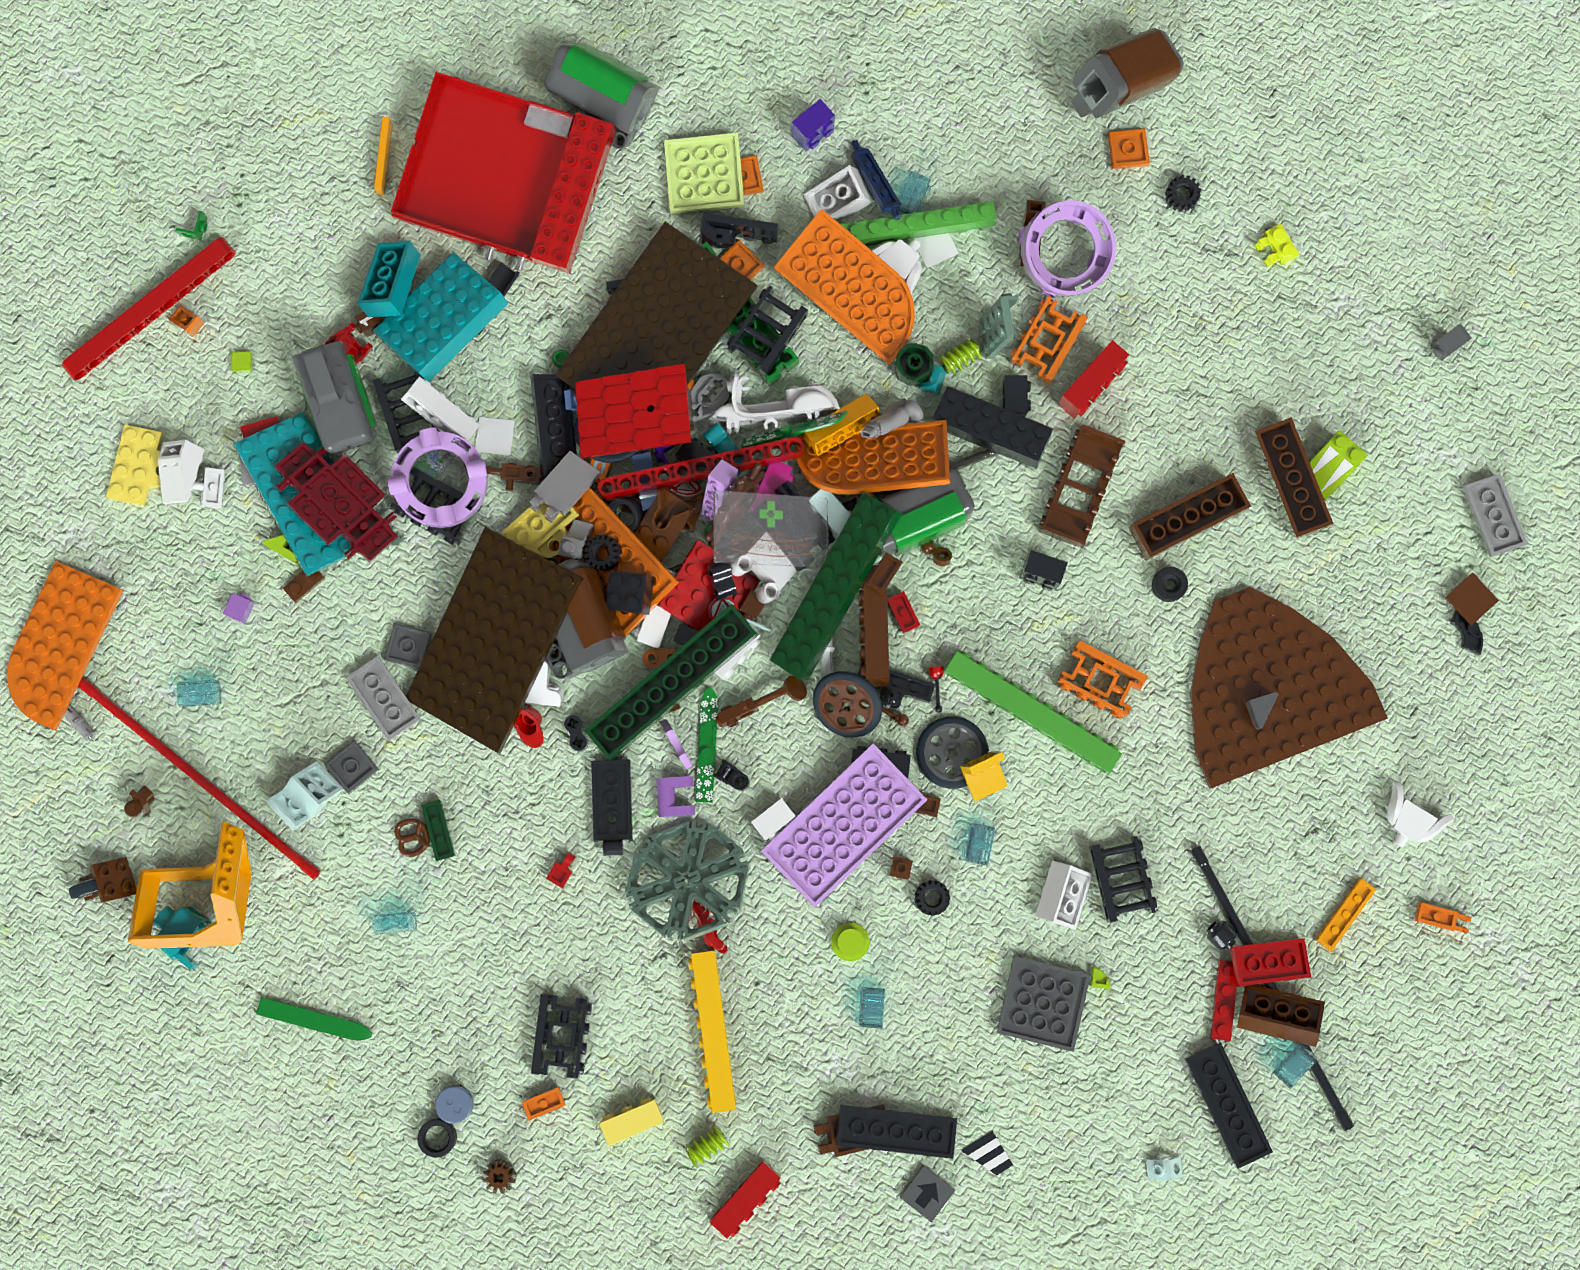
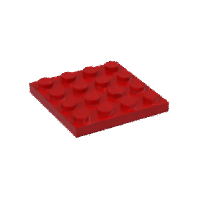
[657,540,761,631]

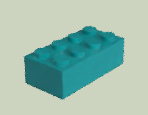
[357,241,421,317]

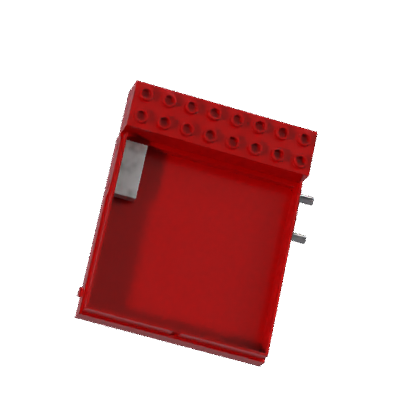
[391,72,616,274]

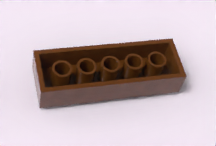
[1255,417,1334,539]
[1128,473,1251,561]
[858,565,890,687]

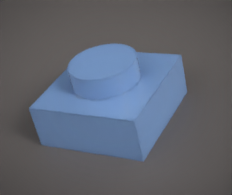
[564,389,577,411]

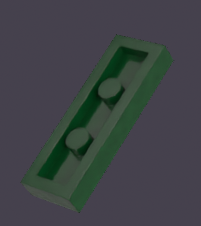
[421,800,456,861]

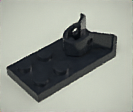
[700,213,778,249]

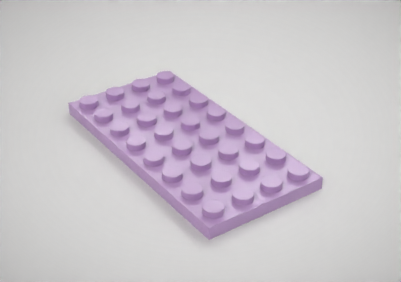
[761,743,927,907]

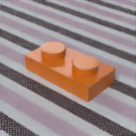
[522,1087,566,1121]

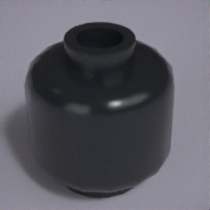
[1207,920,1236,950]

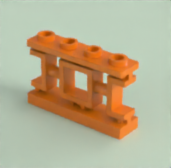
[1010,296,1088,385]
[1056,640,1148,719]

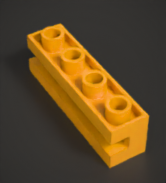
[803,393,880,456]

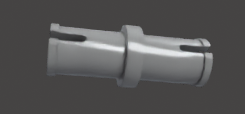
[64,705,96,741]

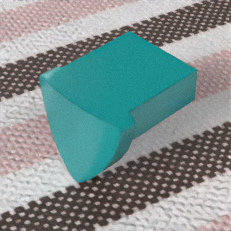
[918,365,946,395]

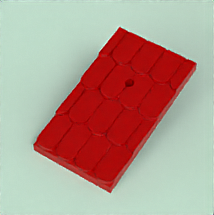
[575,364,694,459]

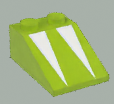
[1309,430,1368,501]

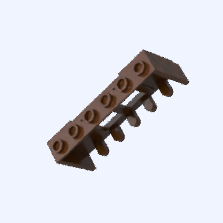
[1039,424,1125,549]

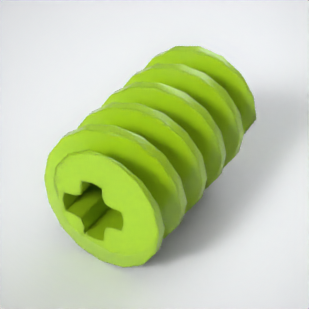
[938,338,982,375]
[686,1126,730,1168]

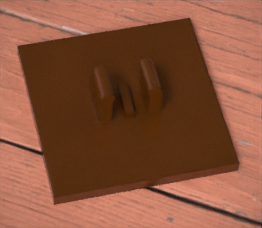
[1445,572,1499,626]

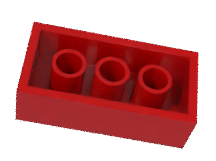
[1057,340,1130,419]

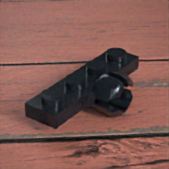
[858,662,935,708]

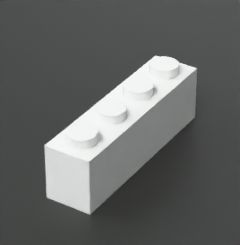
[401,376,480,447]
[634,571,676,649]

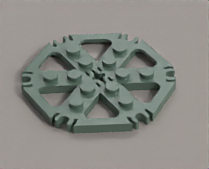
[625,820,750,942]

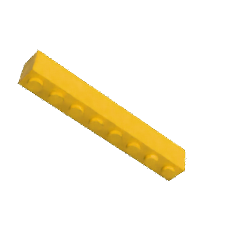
[688,950,736,1113]

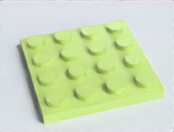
[664,132,745,214]

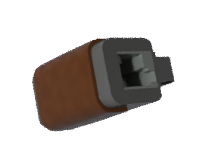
[1071,28,1184,118]
[546,559,629,679]

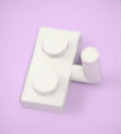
[191,467,225,508]

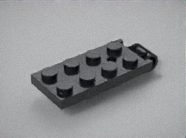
[591,759,633,856]

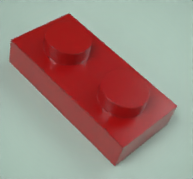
[887,591,921,634]

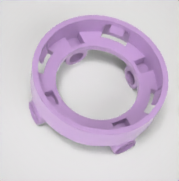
[1017,200,1116,298]
[387,428,488,528]

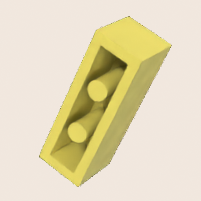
[599,1097,665,1146]

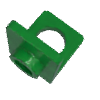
[175,211,207,241]

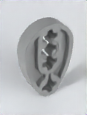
[691,374,730,423]

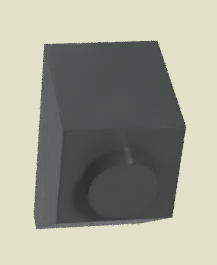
[1431,323,1472,361]

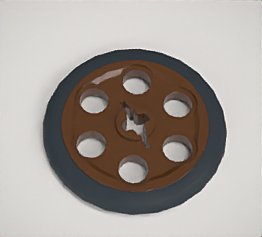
[813,671,882,738]

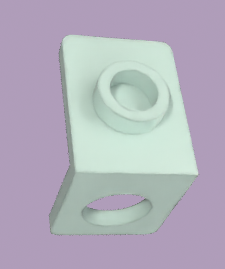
[1146,1157,1183,1181]

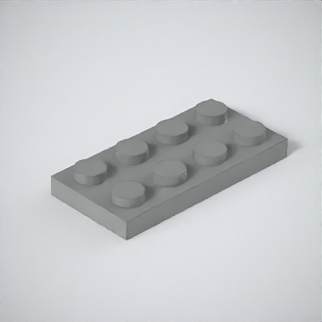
[1463,474,1528,557]
[346,656,422,741]

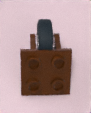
[69,857,137,903]

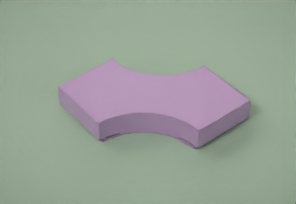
[660,719,692,770]

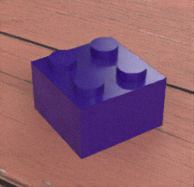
[791,99,835,152]

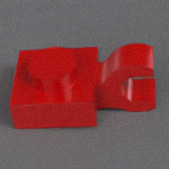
[546,853,576,889]

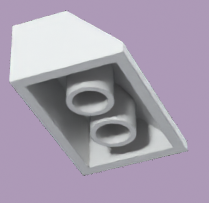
[1035,861,1093,930]

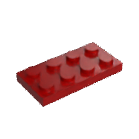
[1230,938,1311,987]

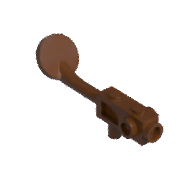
[457,444,541,491]
[715,676,807,728]

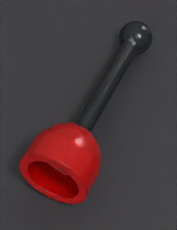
[928,666,944,713]

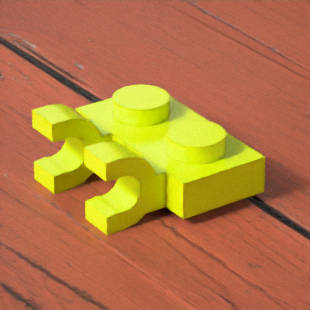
[1254,223,1300,267]

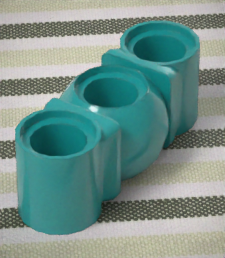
[702,422,745,477]

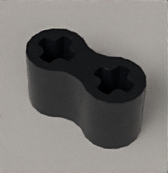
[707,560,737,600]
[564,715,589,752]

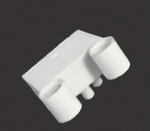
[730,530,806,604]

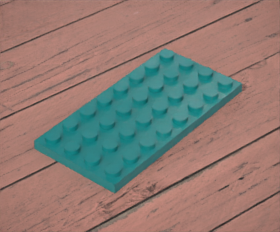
[234,412,351,577]

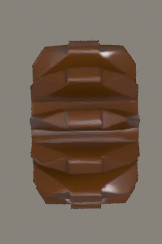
[483,1159,517,1194]

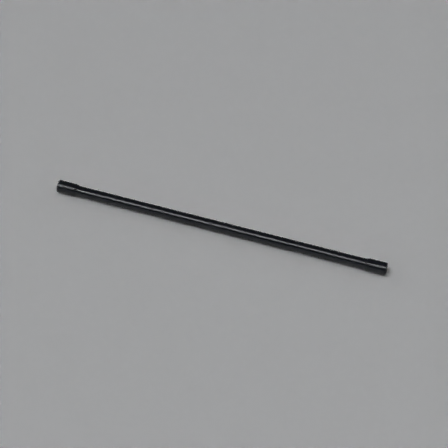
[1190,846,1354,1131]

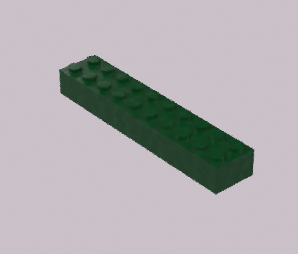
[770,492,902,680]
[584,604,759,760]

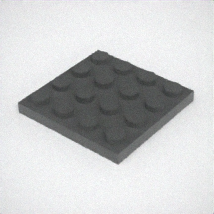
[996,956,1091,1052]

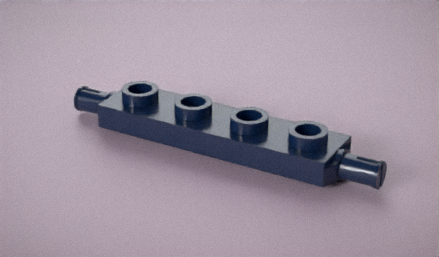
[851,140,902,220]

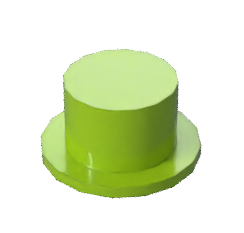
[831,923,870,962]

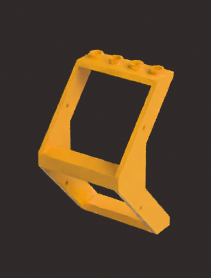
[128,821,252,949]

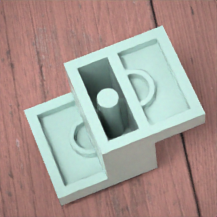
[266,761,343,830]

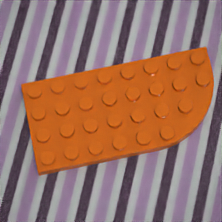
[773,209,915,365]
[795,420,950,494]
[551,487,679,637]
[7,561,124,731]

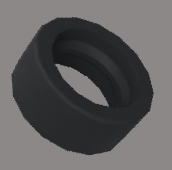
[608,497,644,532]
[417,1118,457,1158]

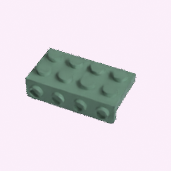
[979,293,1019,359]

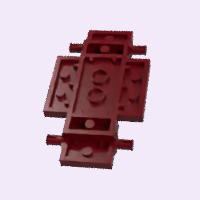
[275,442,398,563]

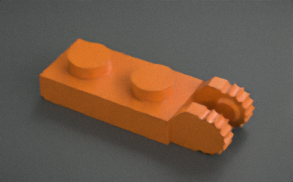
[1414,902,1472,934]

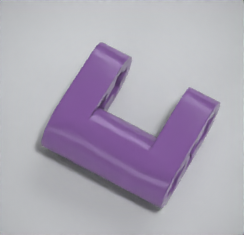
[656,776,695,818]

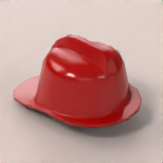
[514,704,544,748]

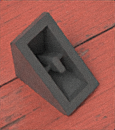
[1245,692,1279,730]

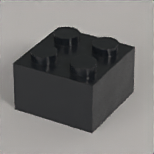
[1019,550,1068,591]
[606,571,654,615]

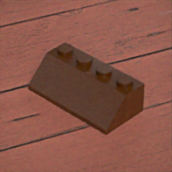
[1237,985,1325,1047]

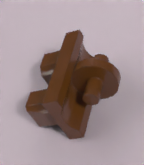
[124,785,155,818]

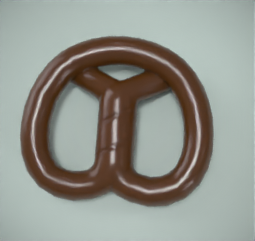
[394,818,430,857]

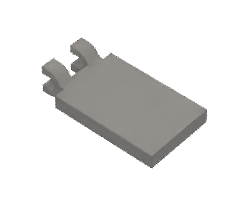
[530,451,600,523]

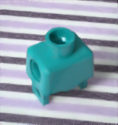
[153,906,211,970]

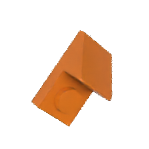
[169,305,204,337]

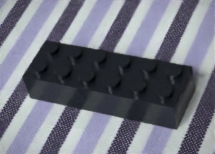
[932,386,1053,469]

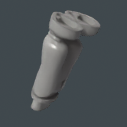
[860,398,923,438]

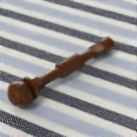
[854,691,909,726]

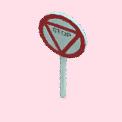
[639,481,701,499]
[708,597,771,631]

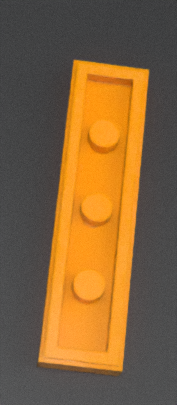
[374,117,393,195]
[1314,878,1377,952]

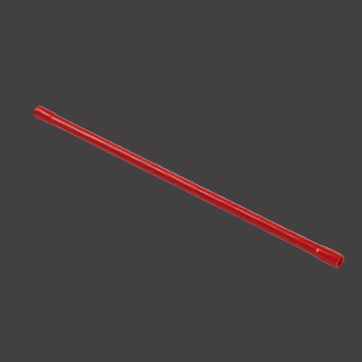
[78,678,321,880]

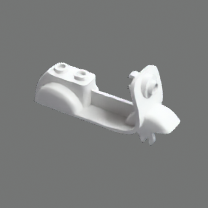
[712,372,840,435]

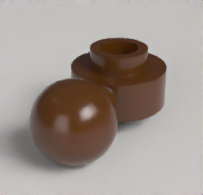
[920,541,952,566]

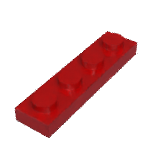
[1210,960,1237,1041]

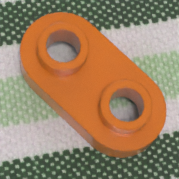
[642,649,677,669]

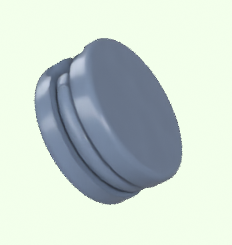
[435,1085,474,1124]

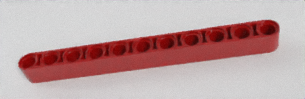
[61,237,236,381]
[598,437,803,499]

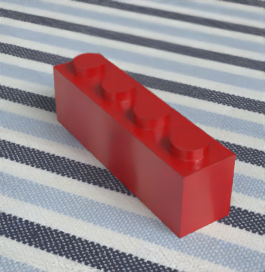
[709,1160,781,1239]

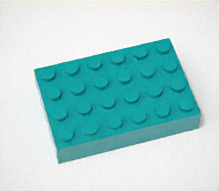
[373,252,509,382]

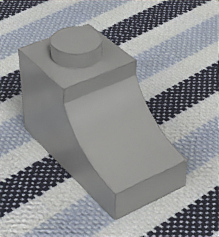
[558,519,594,561]

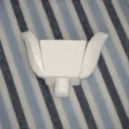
[871,238,922,295]
[1387,782,1456,848]

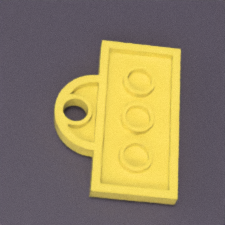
[106,424,163,506]
[501,503,579,559]

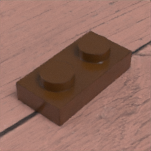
[283,571,325,603]

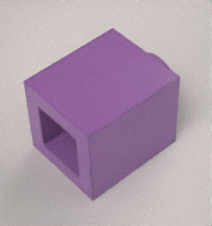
[223,592,255,624]

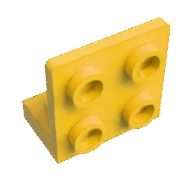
[960,751,1007,801]

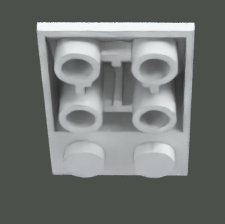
[158,440,204,504]

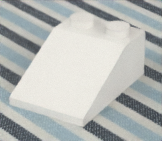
[804,165,873,220]

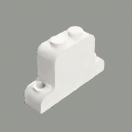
[525,658,564,707]

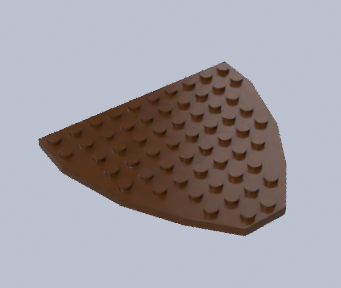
[1190,587,1388,789]

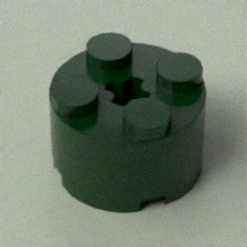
[895,343,934,386]

